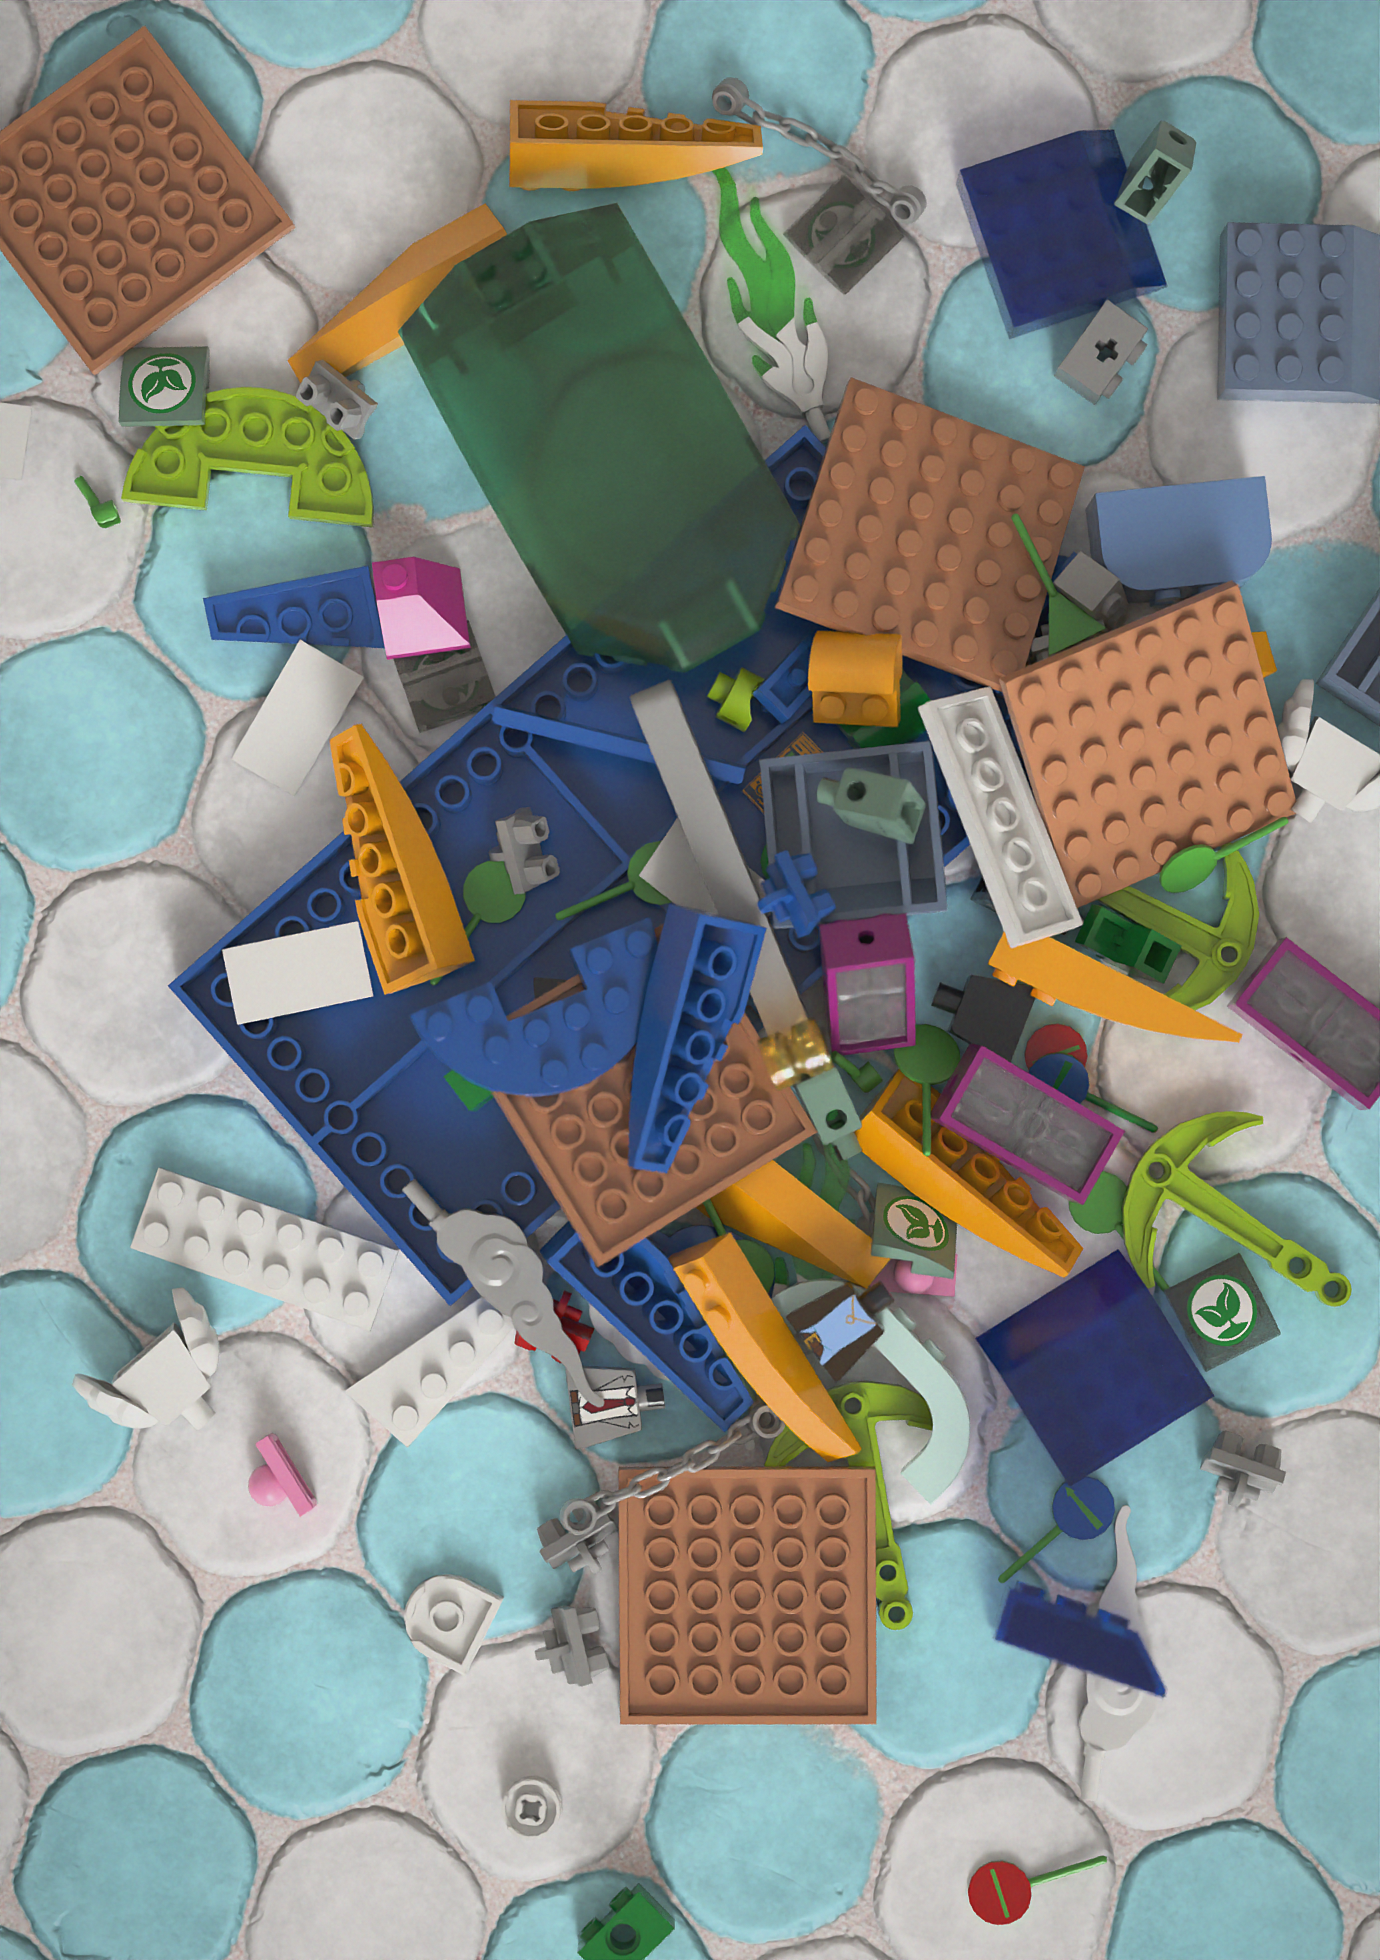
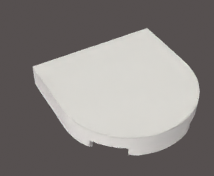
[404,1574,504,1676]

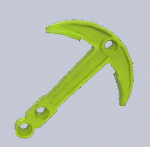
[1097,842,1259,1010]
[1122,1111,1352,1307]
[764,1381,933,1630]

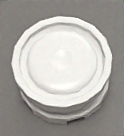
[501,1776,563,1840]

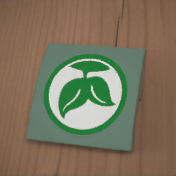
[118,346,210,427]
[871,1183,957,1279]

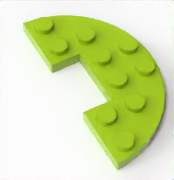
[121,387,374,527]

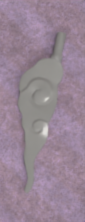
[402,1178,604,1407]

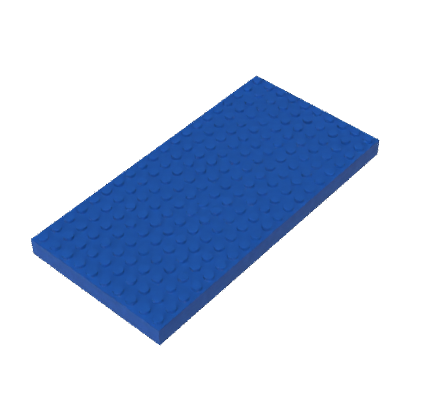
[168,425,1032,1306]

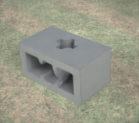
[1054,300,1148,405]
[1053,550,1130,633]

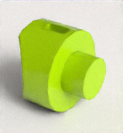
[707,667,765,732]

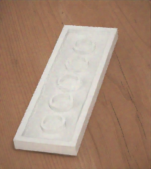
[918,686,1083,948]
[130,1168,399,1331]

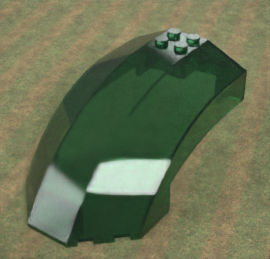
[398,203,801,673]

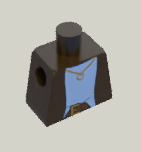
[786,1280,895,1383]

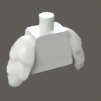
[1277,679,1380,823]
[72,1287,220,1430]

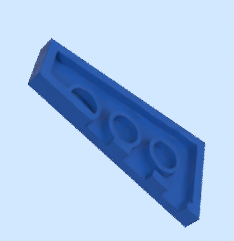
[203,566,385,648]

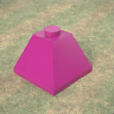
[372,557,470,660]

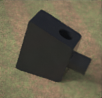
[931,975,1035,1062]

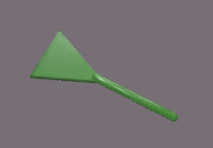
[1011,514,1106,657]

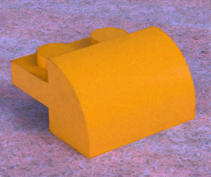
[808,630,903,727]

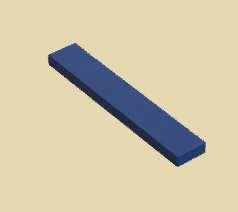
[491,704,746,784]

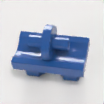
[757,850,835,938]

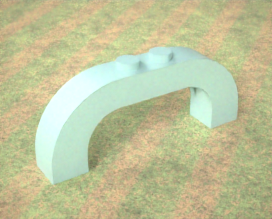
[771,1278,970,1505]

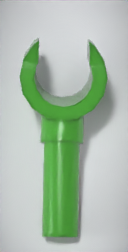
[74,476,121,528]
[829,1051,883,1093]

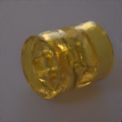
[757,1017,834,1091]

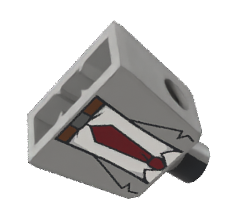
[565,1366,665,1450]

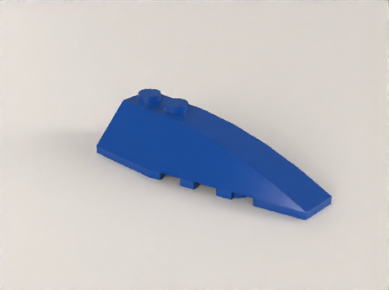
[628,903,767,1173]
[539,1221,754,1433]

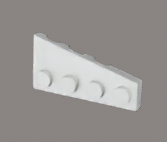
[345,1297,514,1448]

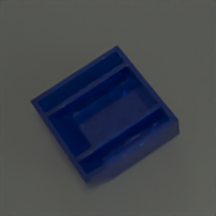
[956,130,1167,339]
[975,1249,1214,1487]
[990,1580,1167,1698]

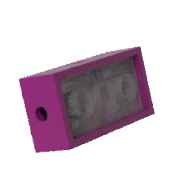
[820,913,916,1056]
[1227,937,1380,1110]
[931,1044,1125,1205]

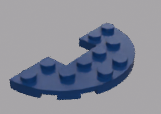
[409,917,658,1097]

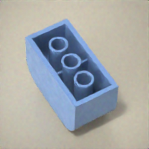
[1086,476,1272,609]

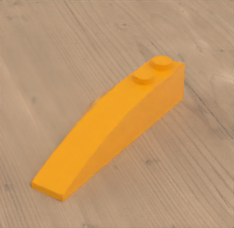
[509,100,763,191]
[288,203,526,384]
[329,724,475,995]
[988,932,1243,1042]
[854,1068,1084,1278]
[695,1160,891,1289]
[668,1232,862,1463]

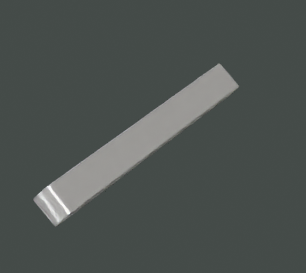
[630,680,815,1050]

